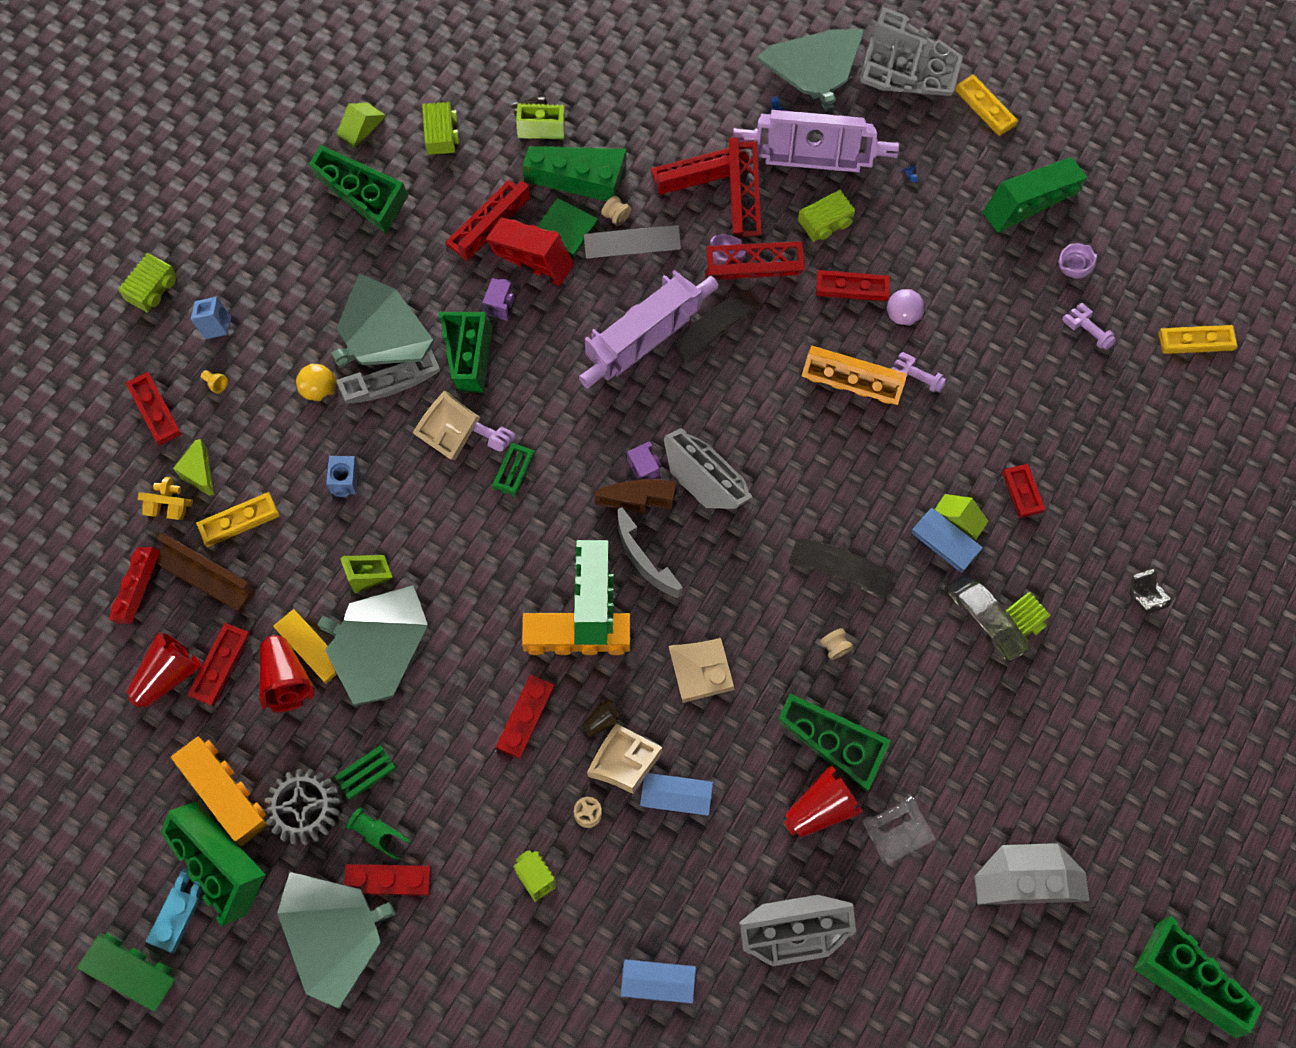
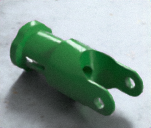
[346,807,410,860]

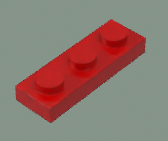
[815,270,890,302]
[125,372,182,446]
[108,547,160,624]
[187,623,251,707]
[496,674,555,760]
[344,864,431,896]

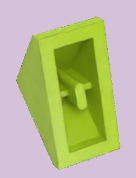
[337,103,386,148]
[173,439,214,496]
[934,494,988,541]
[340,555,393,593]

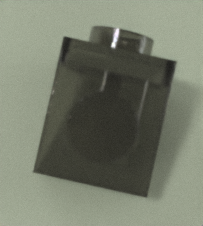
[1129,569,1171,615]

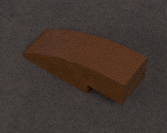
[595,479,676,514]

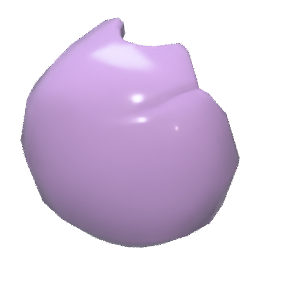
[710,234,745,265]
[1058,243,1097,279]
[887,289,924,326]

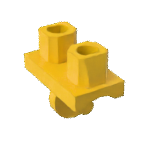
[138,477,193,520]

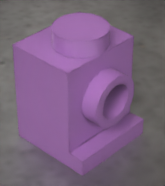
[482,278,515,321]
[627,441,661,480]

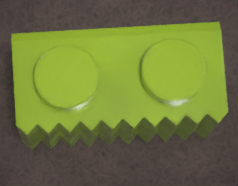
[422,101,459,155]
[516,103,565,139]
[798,190,855,242]
[118,253,177,313]
[986,592,1051,652]
[513,850,557,902]

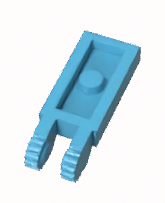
[146,867,203,953]

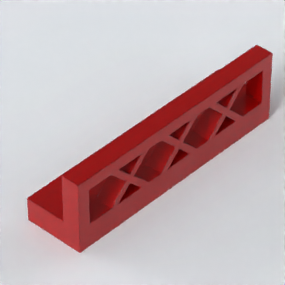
[728,138,762,238]
[651,148,749,195]
[445,180,530,261]
[705,241,805,280]

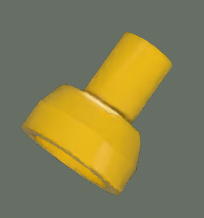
[201,370,228,394]

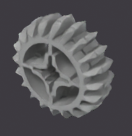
[264,769,341,845]

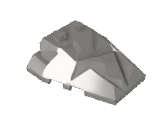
[859,7,963,96]

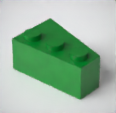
[438,312,493,393]
[77,933,175,1012]

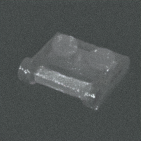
[863,795,935,865]

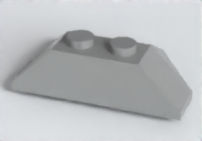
[664,428,752,509]
[974,844,1089,905]
[739,895,856,966]

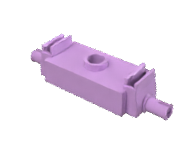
[733,110,899,172]
[579,270,719,389]

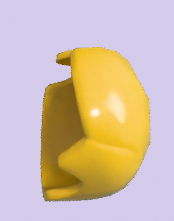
[296,364,337,401]

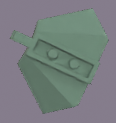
[757,29,865,112]
[331,273,434,369]
[318,585,428,706]
[277,872,396,1008]

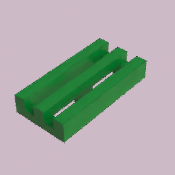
[492,442,535,497]
[334,745,396,800]

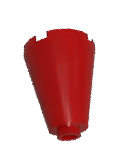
[127,632,202,708]
[259,635,315,713]
[784,766,863,838]

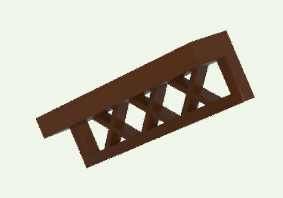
[156,532,255,613]

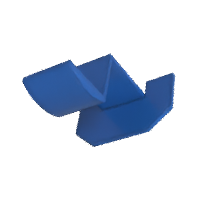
[770,96,785,115]
[901,166,918,183]

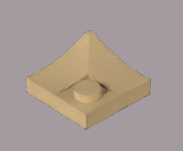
[413,391,480,460]
[669,638,734,703]
[587,723,662,794]

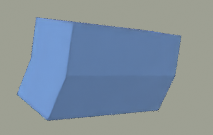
[911,508,983,573]
[640,773,713,816]
[621,960,696,1003]

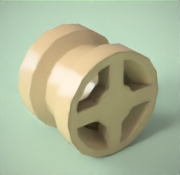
[602,196,631,226]
[820,628,854,660]
[574,797,602,828]

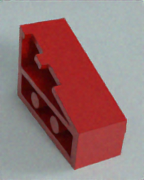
[486,217,574,286]

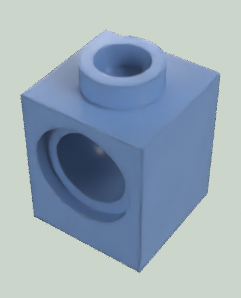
[191,297,231,339]
[326,456,359,497]

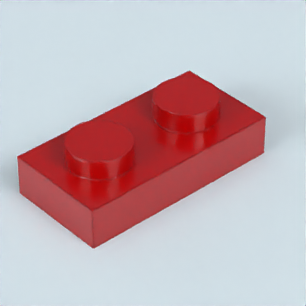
[1002,464,1045,518]

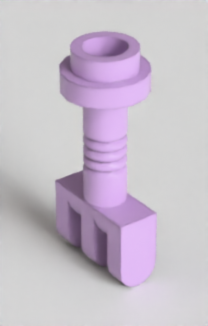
[1062,303,1116,350]
[891,352,947,392]
[473,422,516,451]

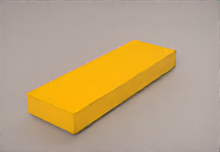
[955,74,1018,136]
[1158,325,1238,354]
[196,492,280,547]
[273,609,337,684]

